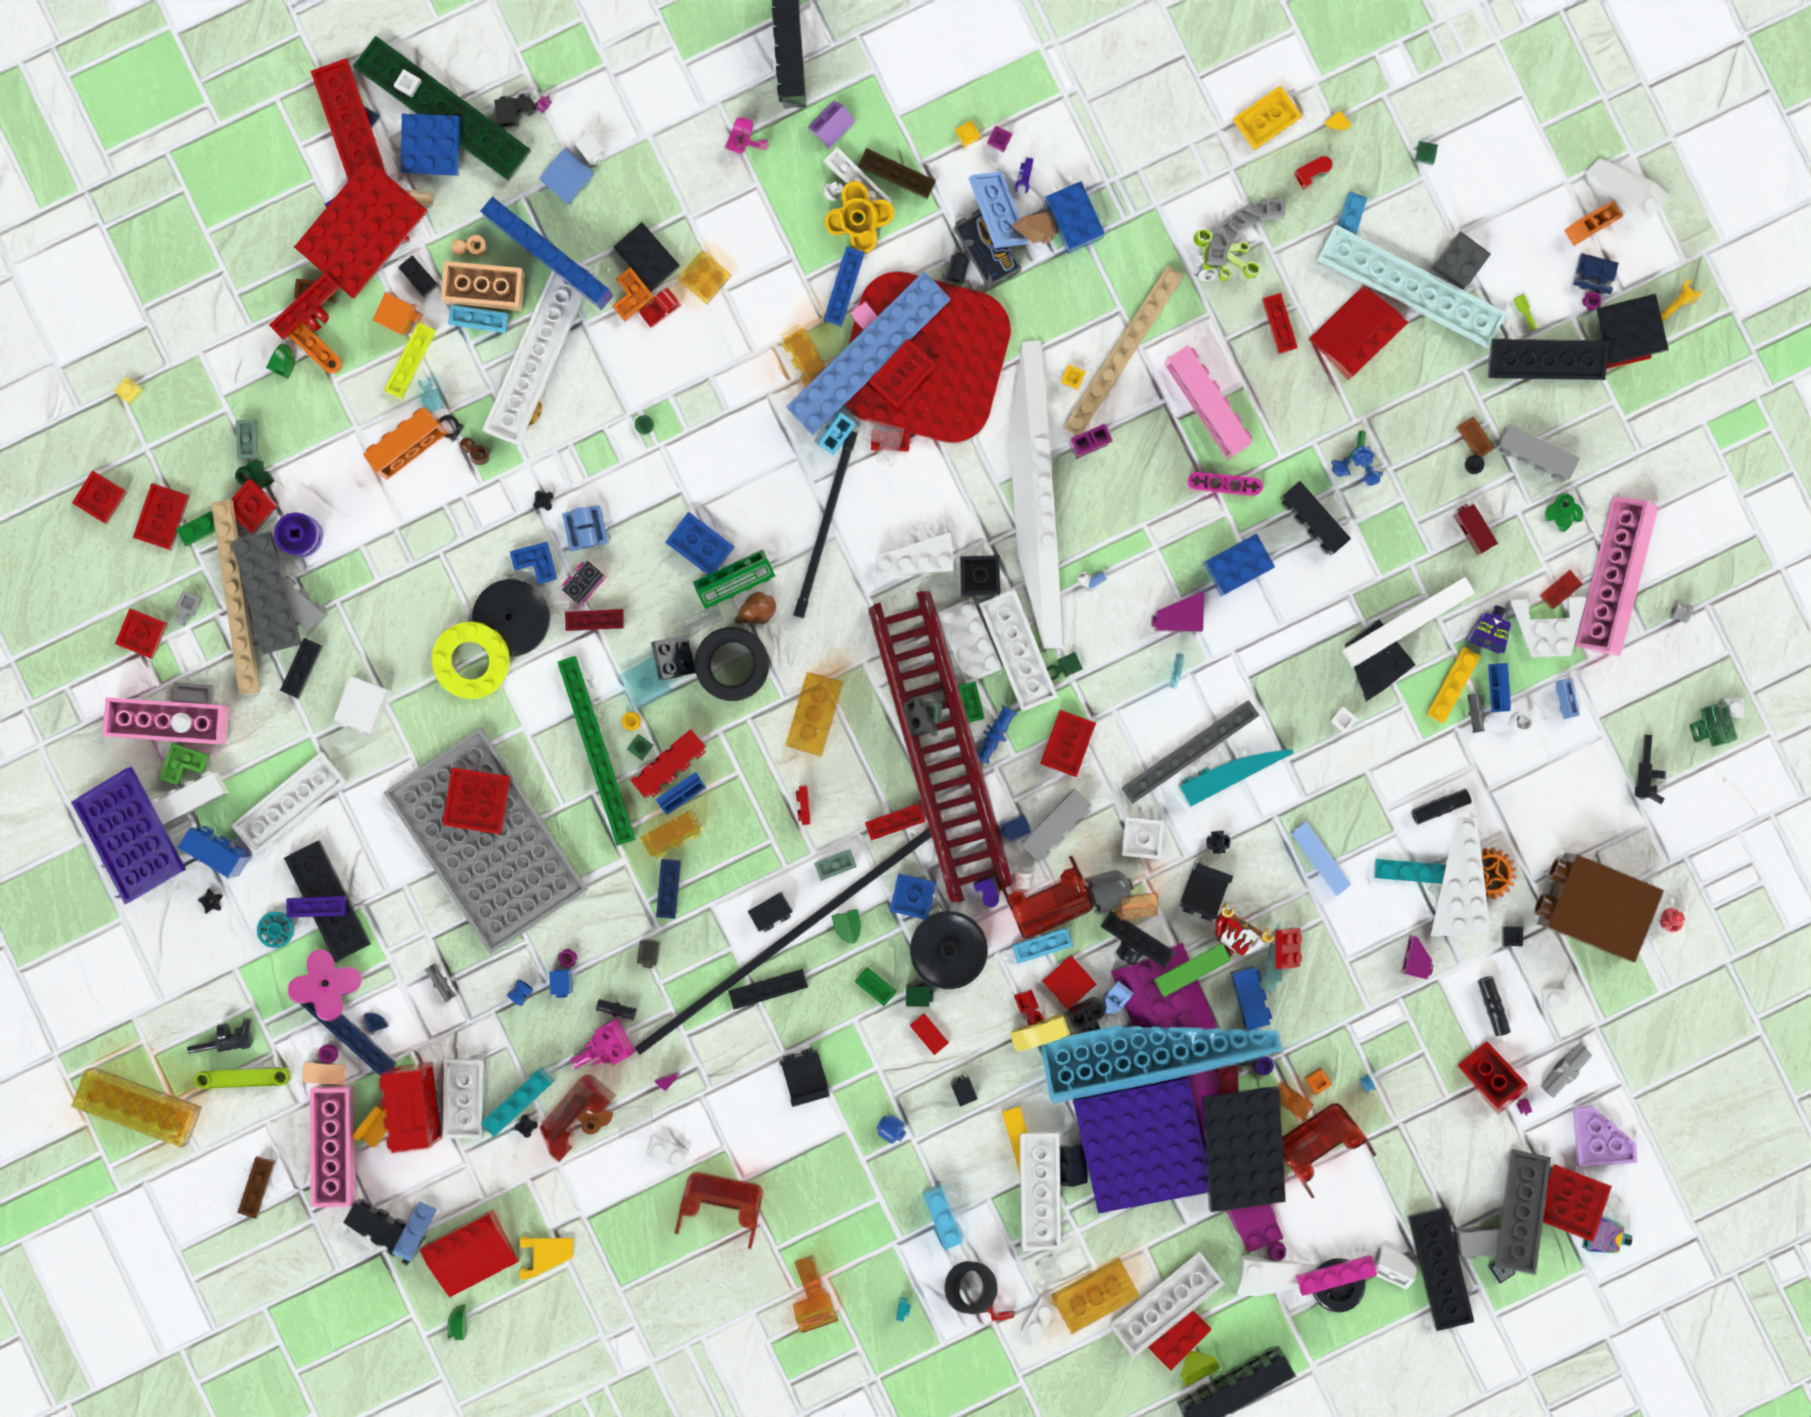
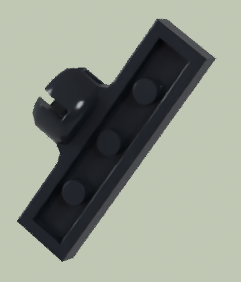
[1100,911,1176,969]

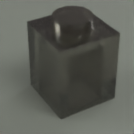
[637,938,661,968]

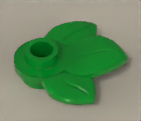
[1545,493,1583,532]

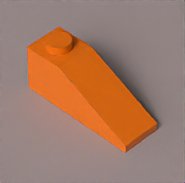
[1564,200,1624,246]

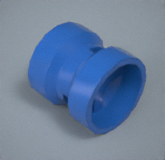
[507,979,534,1006]

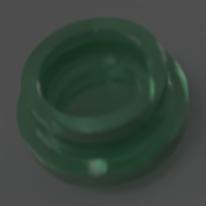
[635,415,654,435]

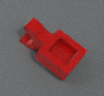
[1014,989,1043,1026]

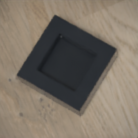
[1502,926,1523,947]

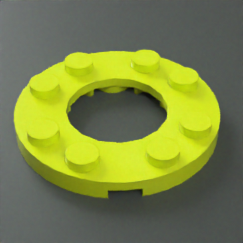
[432,621,510,699]

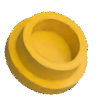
[622,711,641,731]

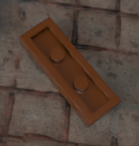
[237,1156,276,1219]

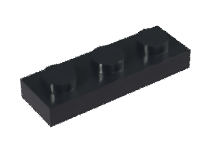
[280,638,323,699]

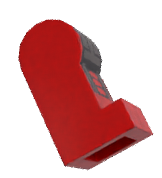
[1294,156,1333,190]

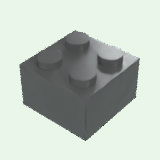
[1432,231,1491,289]

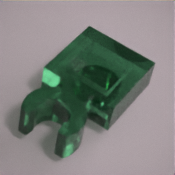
[1047,652,1083,680]

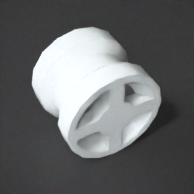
[1012,872,1032,889]

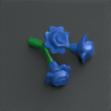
[1331,430,1383,486]

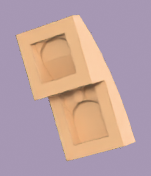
[302,1062,345,1085]

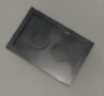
[613,222,681,292]

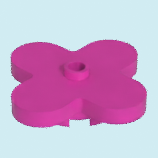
[287,950,361,1021]

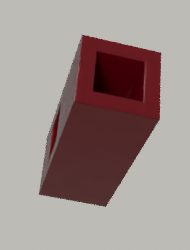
[1453,503,1498,555]

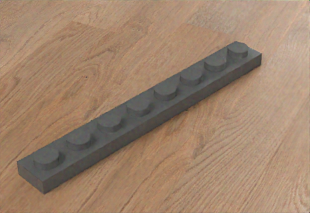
[1121,700,1260,804]

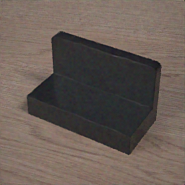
[1059,1144,1088,1187]

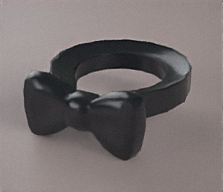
[438,415,465,442]

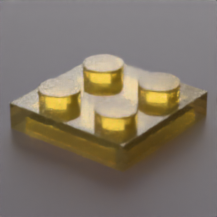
[677,250,732,305]

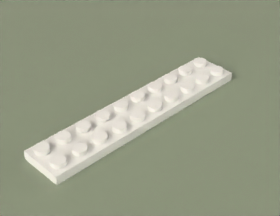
[482,260,595,446]

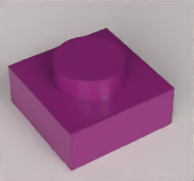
[987,126,1013,153]

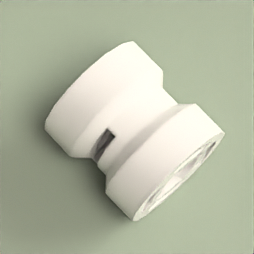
[1509,712,1533,731]

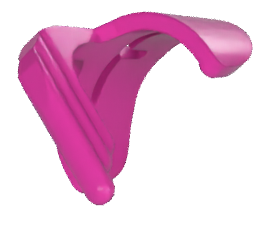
[725,117,769,155]

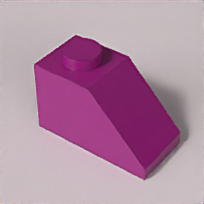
[1401,935,1434,979]

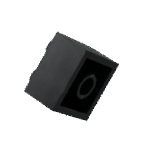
[960,555,1000,597]

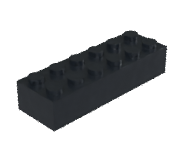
[771,0,807,108]
[1177,1346,1297,1417]

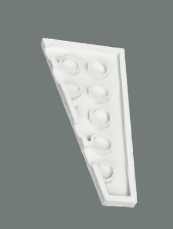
[1430,816,1490,937]

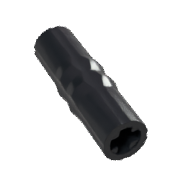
[1411,788,1472,825]
[1477,976,1511,1037]

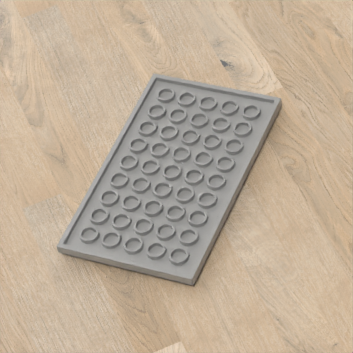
[383,728,588,954]

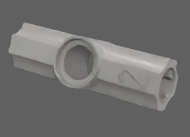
[1540,1043,1593,1098]

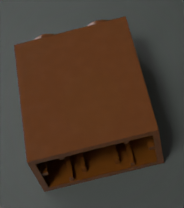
[1534,853,1665,963]

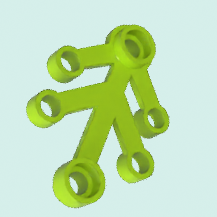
[1193,229,1260,281]

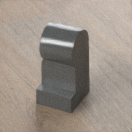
[903,697,935,736]

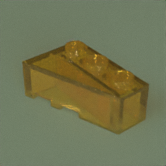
[780,323,826,387]
[640,809,704,859]

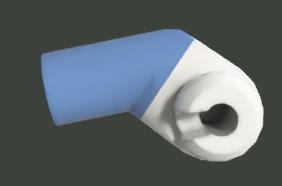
[1078,572,1107,588]

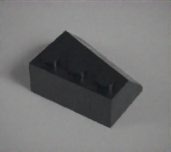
[1345,619,1416,702]

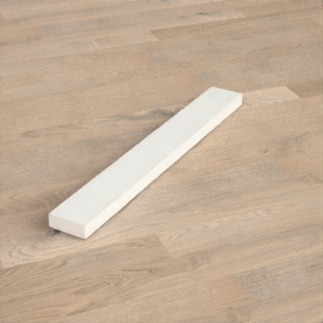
[1342,577,1475,667]

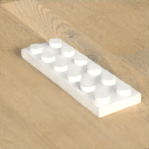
[979,590,1058,712]
[231,752,347,856]
[1019,1131,1061,1251]
[1109,1252,1225,1358]

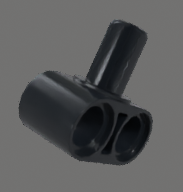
[1067,997,1105,1031]

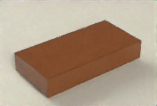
[1456,416,1495,457]

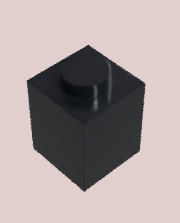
[951,1074,978,1107]

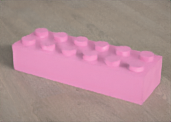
[1164,345,1253,460]
[103,697,229,744]
[310,1085,356,1207]

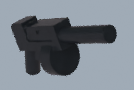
[1634,735,1666,805]
[187,1018,253,1054]

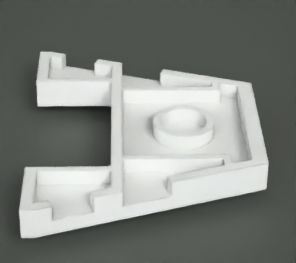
[1509,597,1586,658]

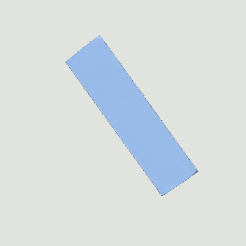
[1290,821,1351,896]

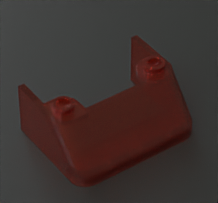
[1000,855,1093,939]
[1282,1103,1376,1199]
[674,1172,763,1249]

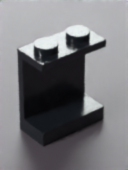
[1179,862,1234,922]
[779,1047,830,1107]

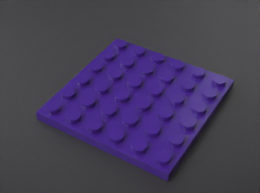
[1073,1077,1208,1214]

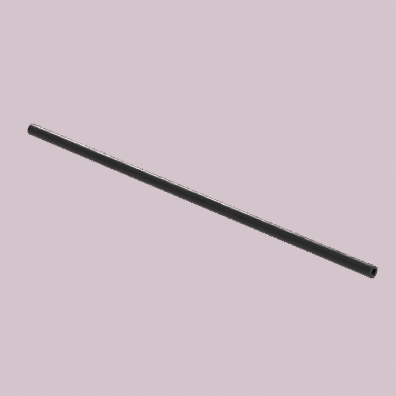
[635,827,931,1055]

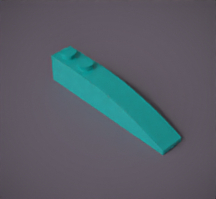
[1178,749,1294,807]

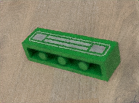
[693,549,775,609]

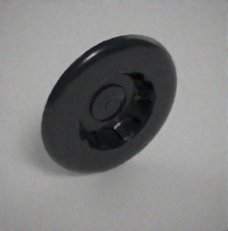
[1312,1258,1366,1313]

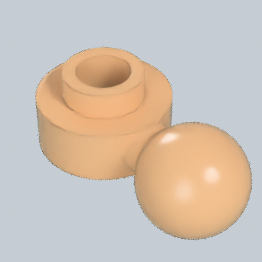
[451,235,487,256]

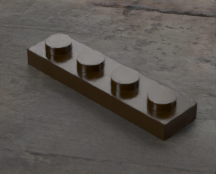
[858,148,936,200]

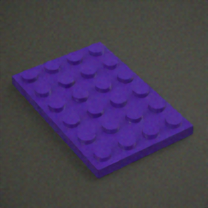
[71,766,186,905]

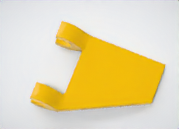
[519,1237,573,1279]

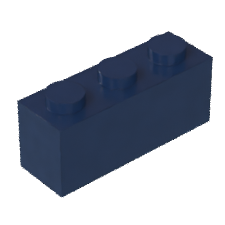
[998,813,1032,842]

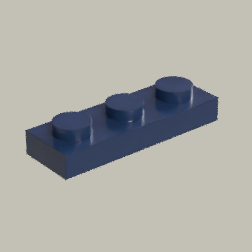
[656,859,681,919]

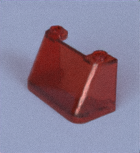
[540,1074,616,1163]

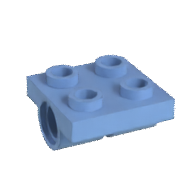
[562,505,609,552]

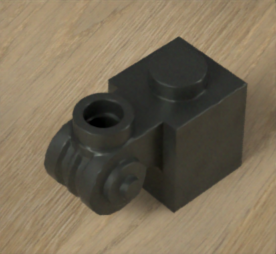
[494,93,536,128]

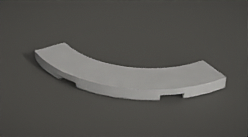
[1206,198,1285,266]

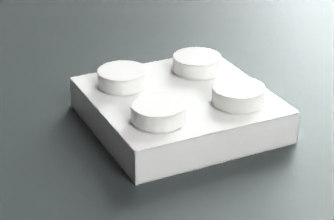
[1121,817,1165,860]

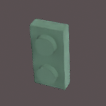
[236,419,258,460]
[814,849,857,881]

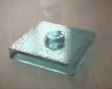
[619,657,672,709]

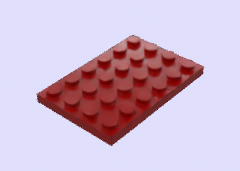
[294,158,428,299]

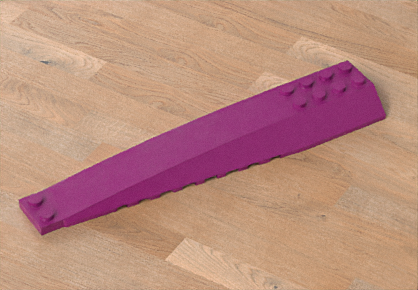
[1111,942,1284,1253]

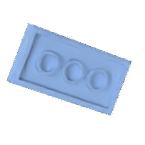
[968,171,1028,248]

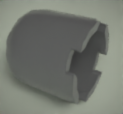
[1084,870,1133,915]

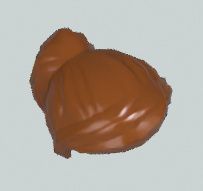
[734,592,776,625]

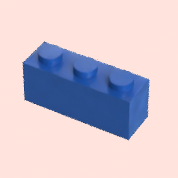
[1230,966,1272,1030]

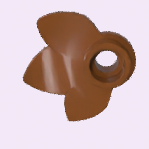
[574,1097,613,1135]

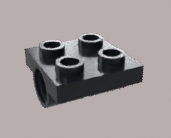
[651,635,695,680]

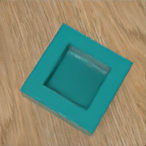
[896,1296,911,1322]

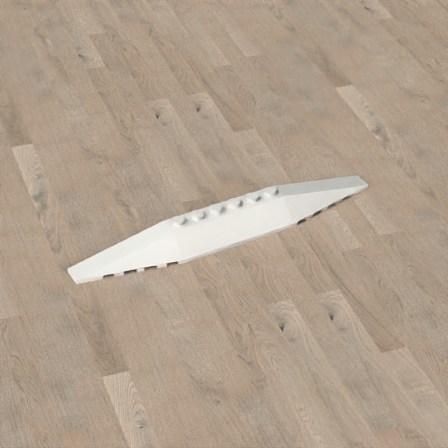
[1009,340,1063,649]

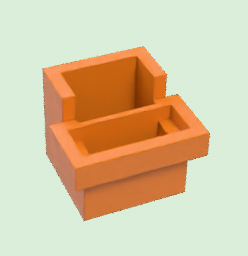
[373,292,424,334]

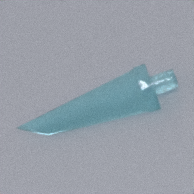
[1263,924,1282,991]

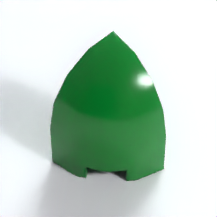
[266,343,295,379]
[831,909,861,944]
[447,1304,467,1340]

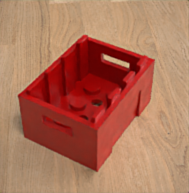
[378,1062,442,1154]

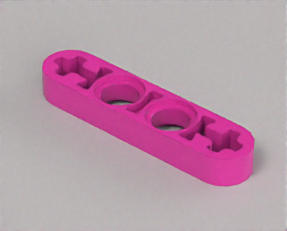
[1187,472,1263,496]

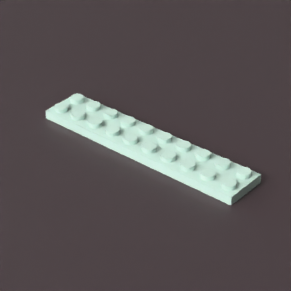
[1317,224,1507,349]

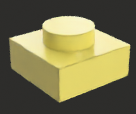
[114,377,143,405]

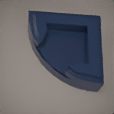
[364,1013,389,1033]

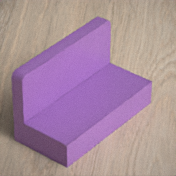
[807,100,855,148]

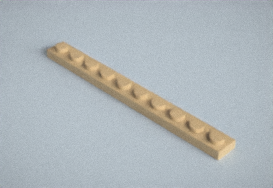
[1063,265,1183,436]
[211,500,260,695]

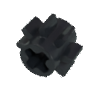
[1206,830,1231,854]

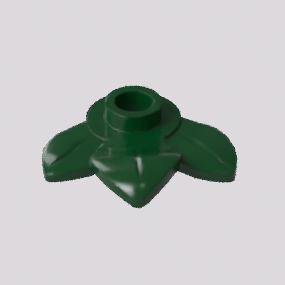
[235,460,274,489]

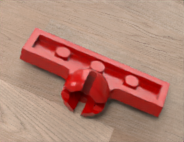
[269,272,341,340]

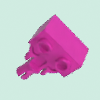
[570,1017,636,1069]

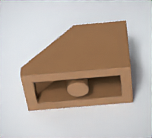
[1012,212,1059,244]

